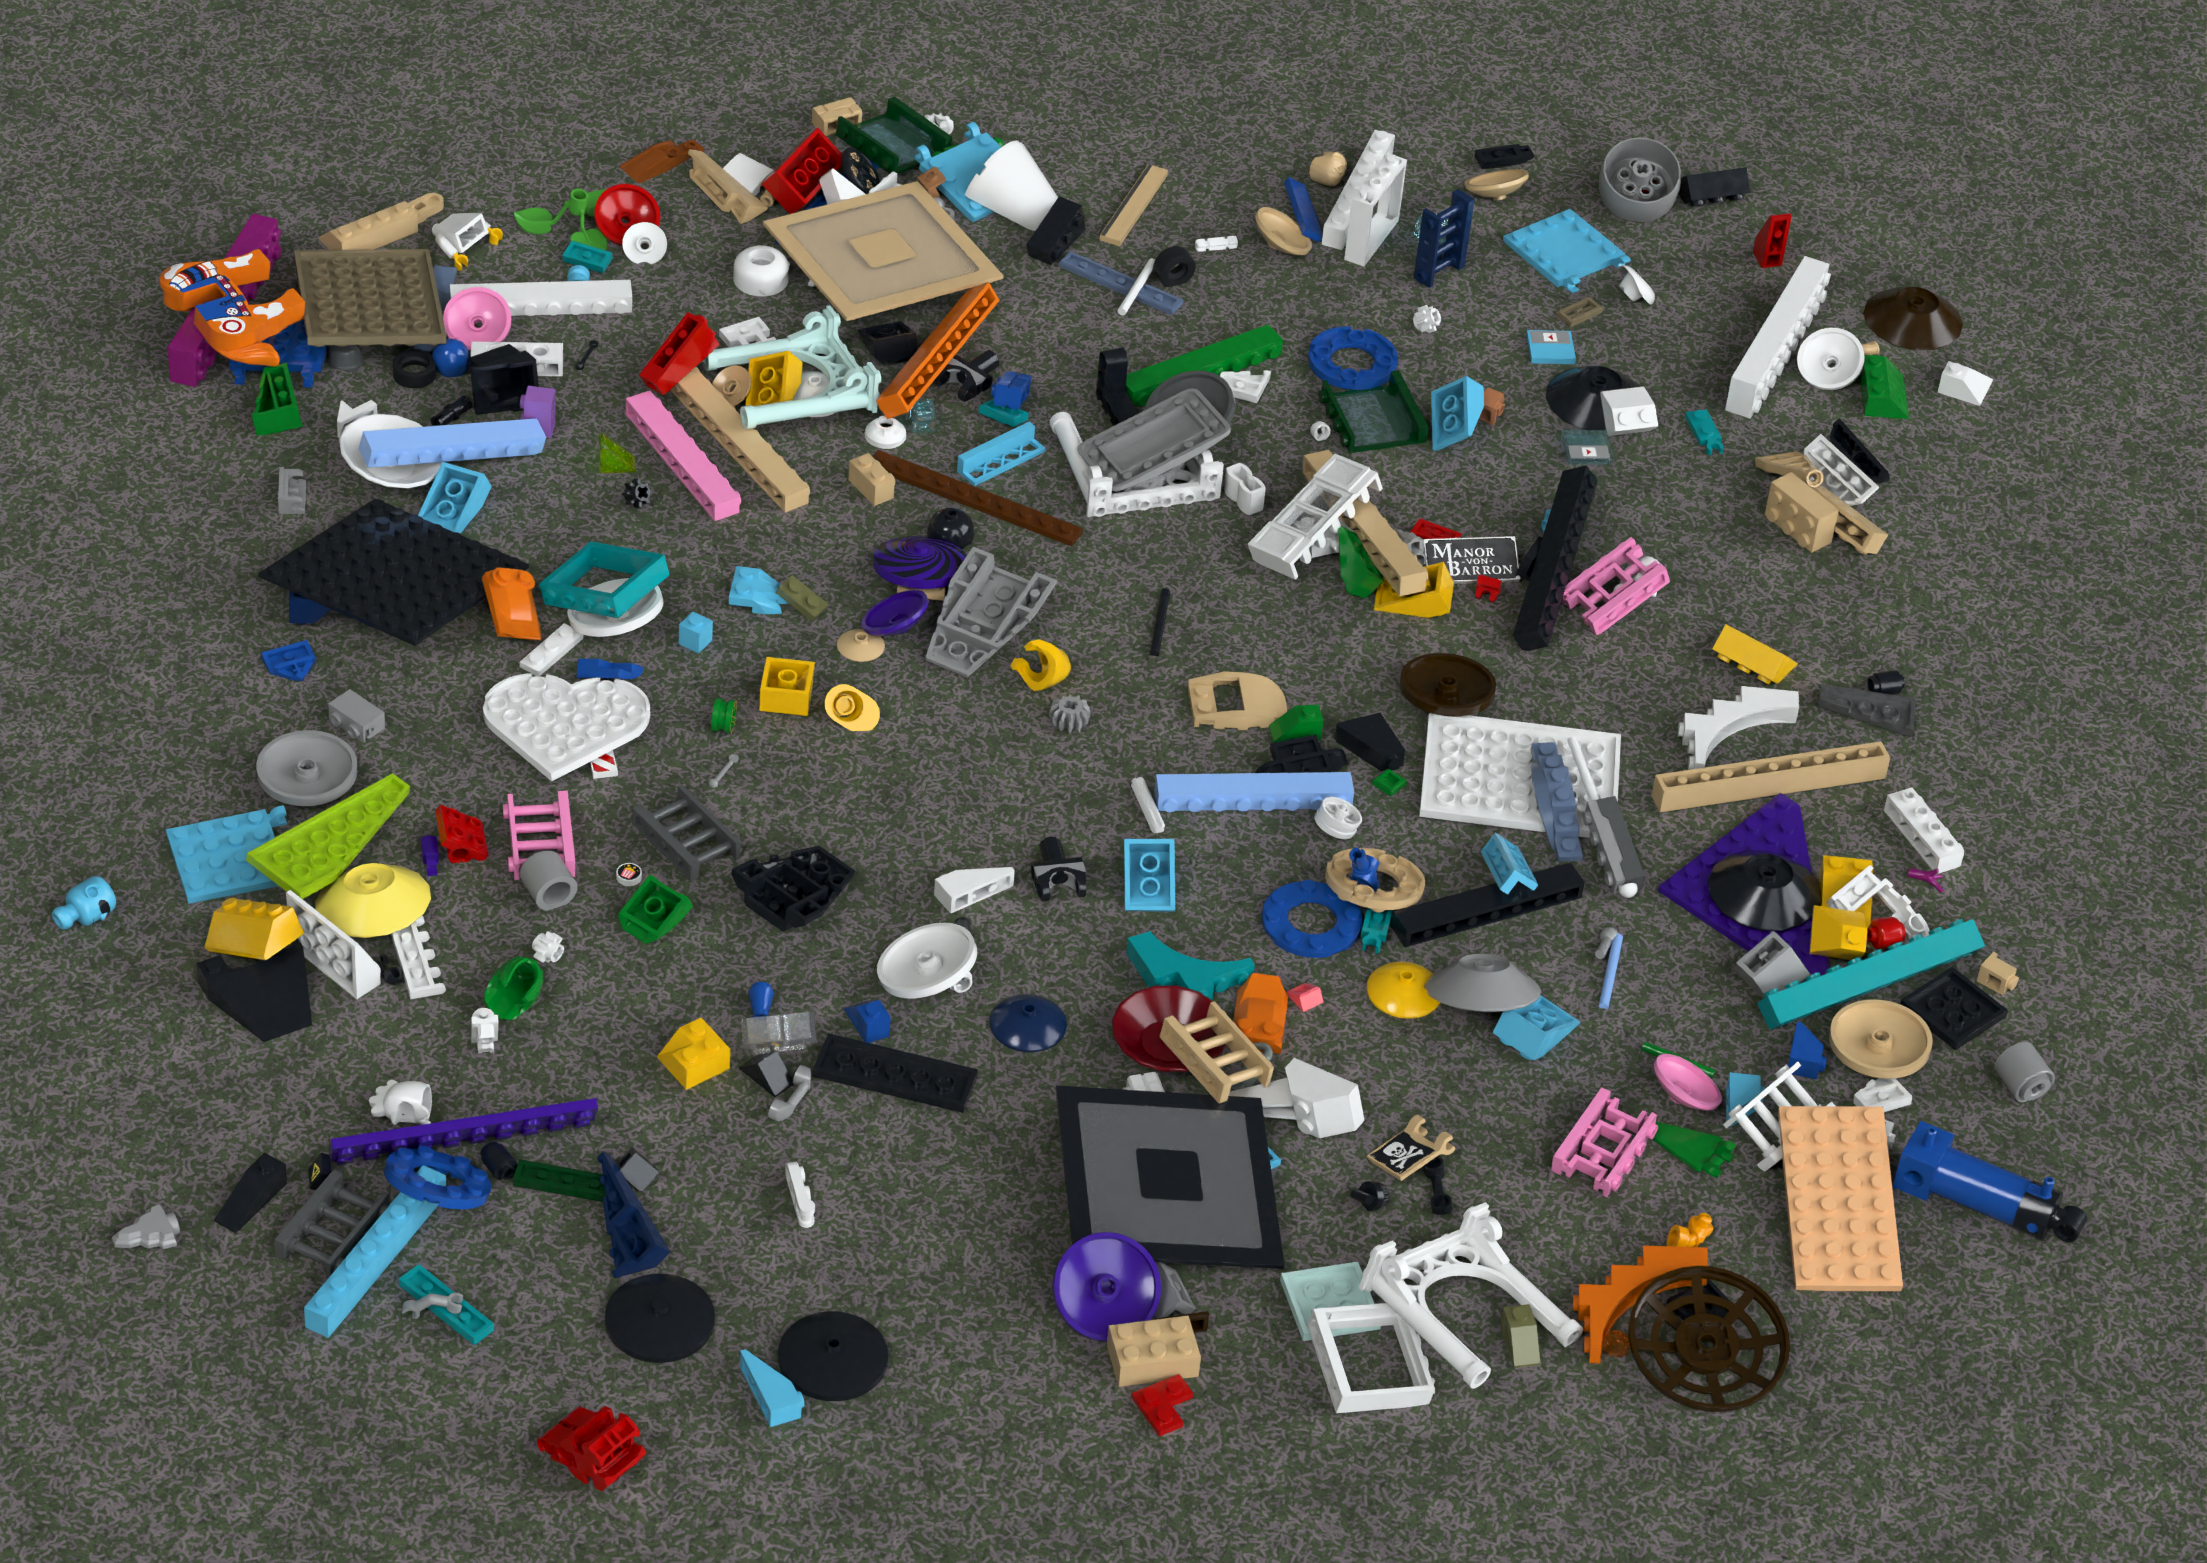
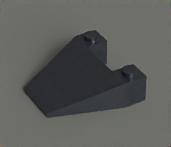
[196,938,312,1042]

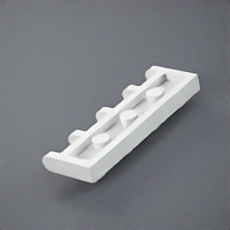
[391,916,446,999]

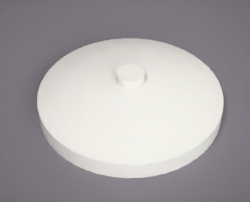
[567,578,663,637]
[877,923,977,999]

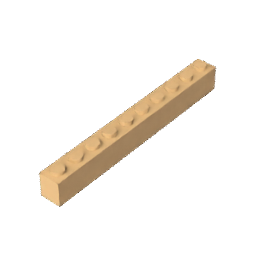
[670,367,810,512]
[1303,450,1428,596]
[1651,742,1890,812]

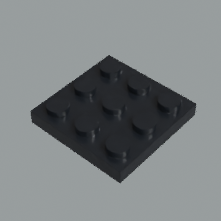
[1900,967,2008,1050]

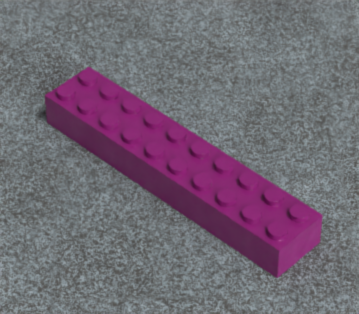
[168,214,282,387]

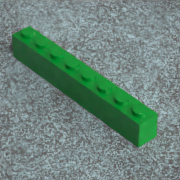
[1125,324,1283,407]

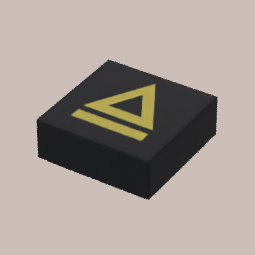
[308,1152,331,1190]

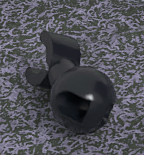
[376,954,403,985]

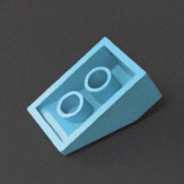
[1431,376,1484,451]
[418,462,492,534]
[1124,839,1175,912]
[1493,995,1580,1060]

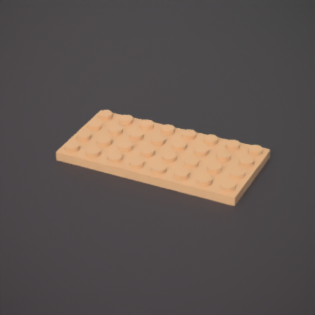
[1778,1106,1903,1291]

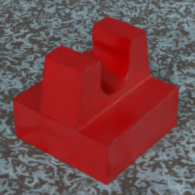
[1476,574,1502,603]

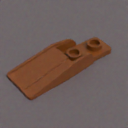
[620,139,705,183]

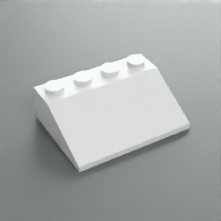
[286,890,381,999]

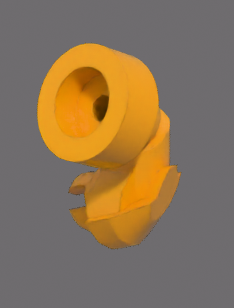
[1666,1213,1714,1247]

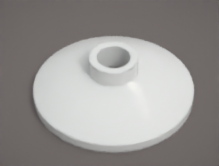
[623,222,667,264]

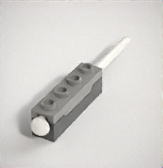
[1567,736,1645,898]

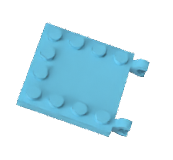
[914,122,1001,222]
[1503,209,1631,294]

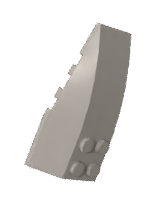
[925,547,1057,678]

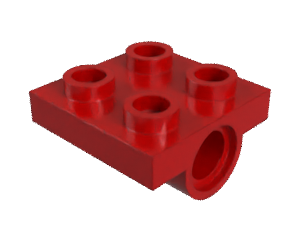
[435,804,488,864]

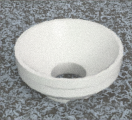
[865,416,906,449]

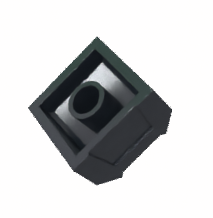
[858,321,918,365]

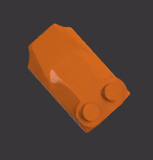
[482,568,542,640]
[1233,973,1288,1054]

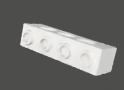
[471,342,563,376]

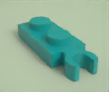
[1685,409,1724,455]
[1361,908,1393,954]

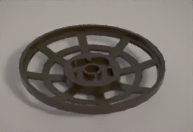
[1628,1266,1790,1412]

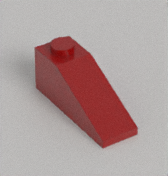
[1753,213,1792,268]

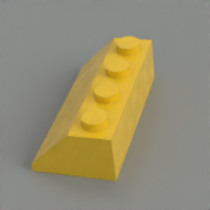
[204,898,304,960]

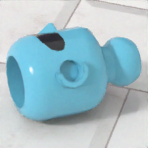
[52,876,117,930]

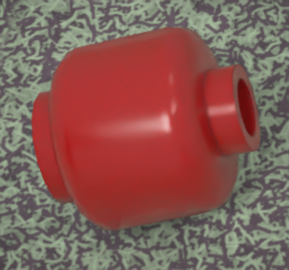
[1867,916,1906,950]

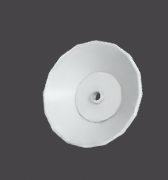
[339,414,442,489]

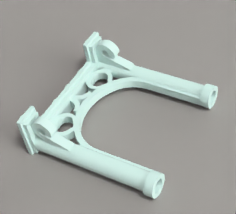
[702,305,881,429]

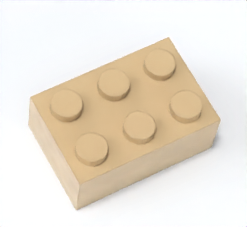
[1765,472,1839,553]
[1107,1316,1201,1387]

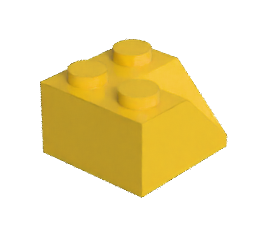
[759,657,815,716]
[657,1018,730,1090]

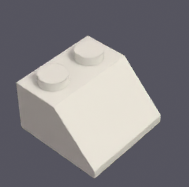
[1600,387,1658,436]

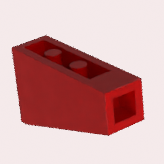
[639,312,719,396]

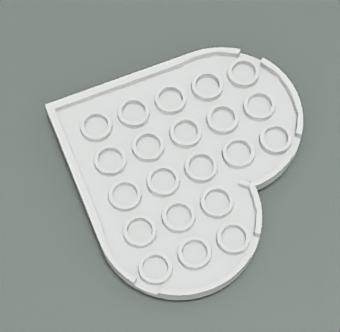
[483,673,650,781]

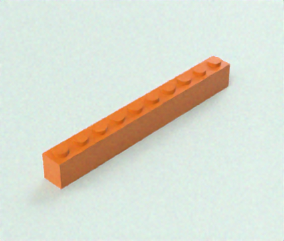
[876,282,1000,419]

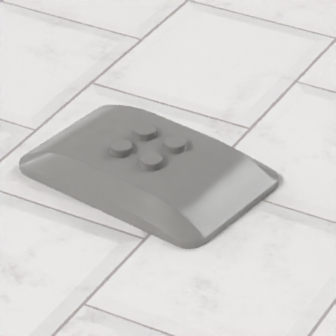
[1077,388,1231,491]

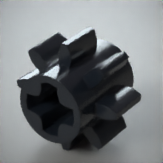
[622,478,653,508]

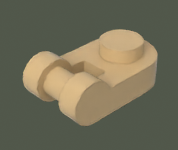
[408,193,444,224]

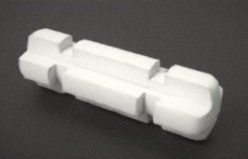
[1195,236,1238,252]

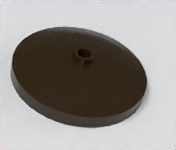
[1400,653,1496,717]

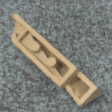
[688,149,768,224]

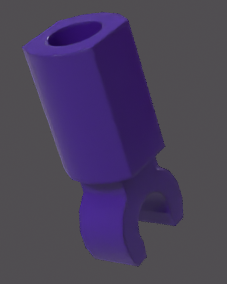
[421,835,439,876]

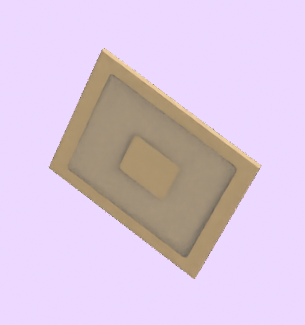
[763,181,1003,321]

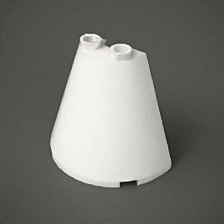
[965,141,1058,231]

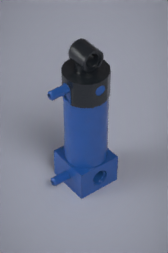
[1893,1121,2087,1242]

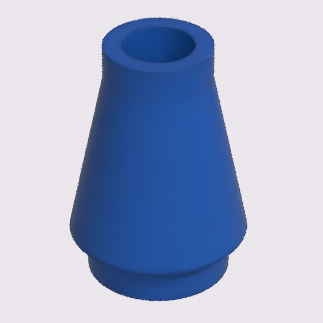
[748,982,774,1020]

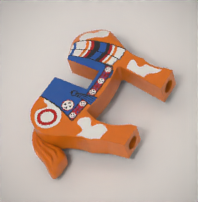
[159,249,305,367]

